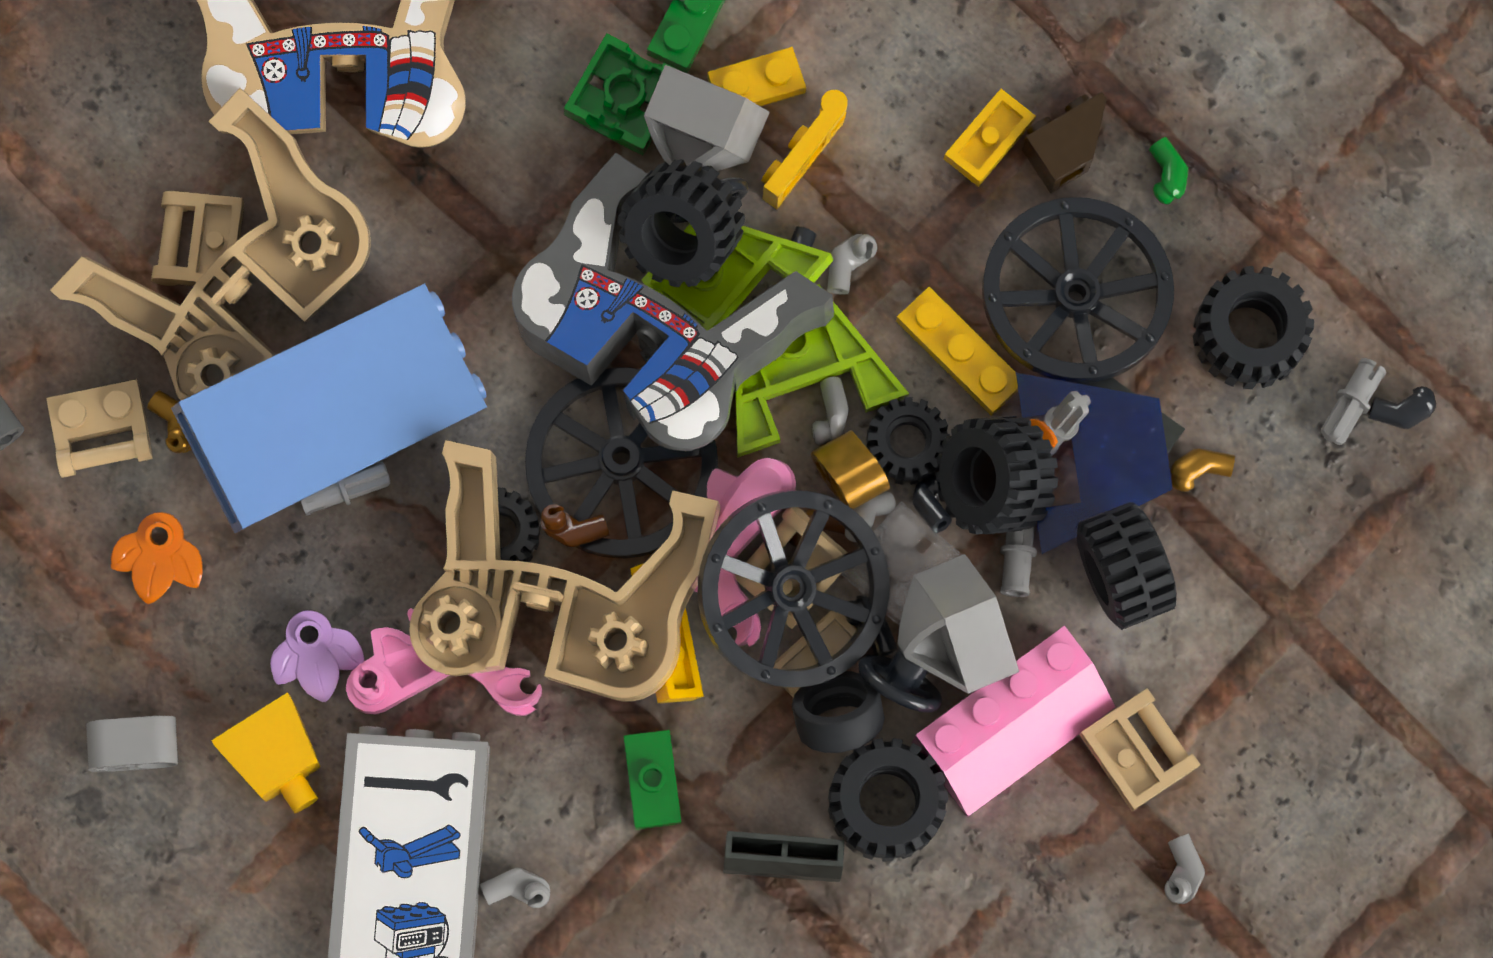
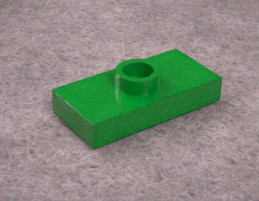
[624,730,681,830]

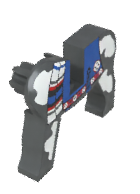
[512,153,834,451]

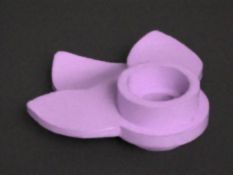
[270,610,364,702]

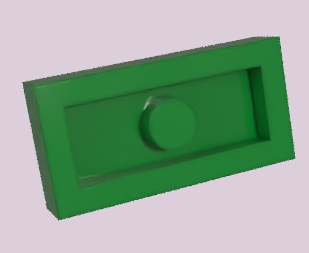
[647,0,725,73]

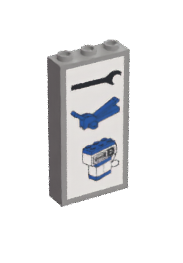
[328,726,490,958]

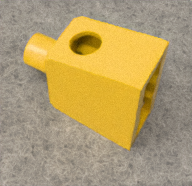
[211,692,321,814]

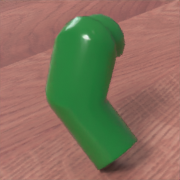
[1149,137,1189,204]

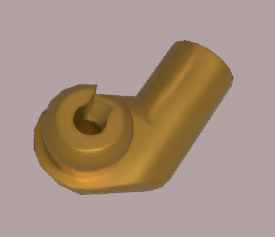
[147,390,191,453]
[1170,448,1235,492]

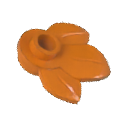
[111,512,203,604]

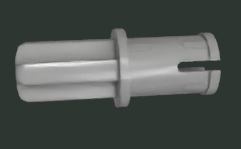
[1321,358,1386,445]
[1044,391,1091,456]
[301,461,390,516]
[1000,526,1037,597]

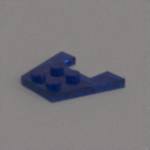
[1016,373,1173,554]

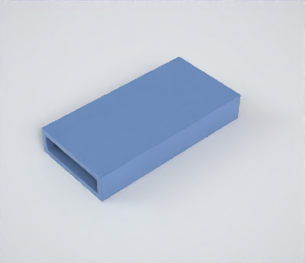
[171,283,487,533]

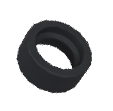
[792,671,885,753]

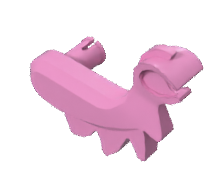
[694,458,796,647]
[346,608,542,716]

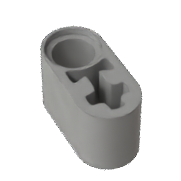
[86,716,178,772]

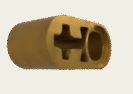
[811,430,890,509]

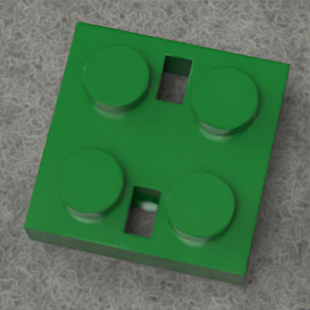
[564,33,678,156]

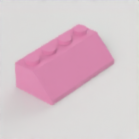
[912,626,1115,817]

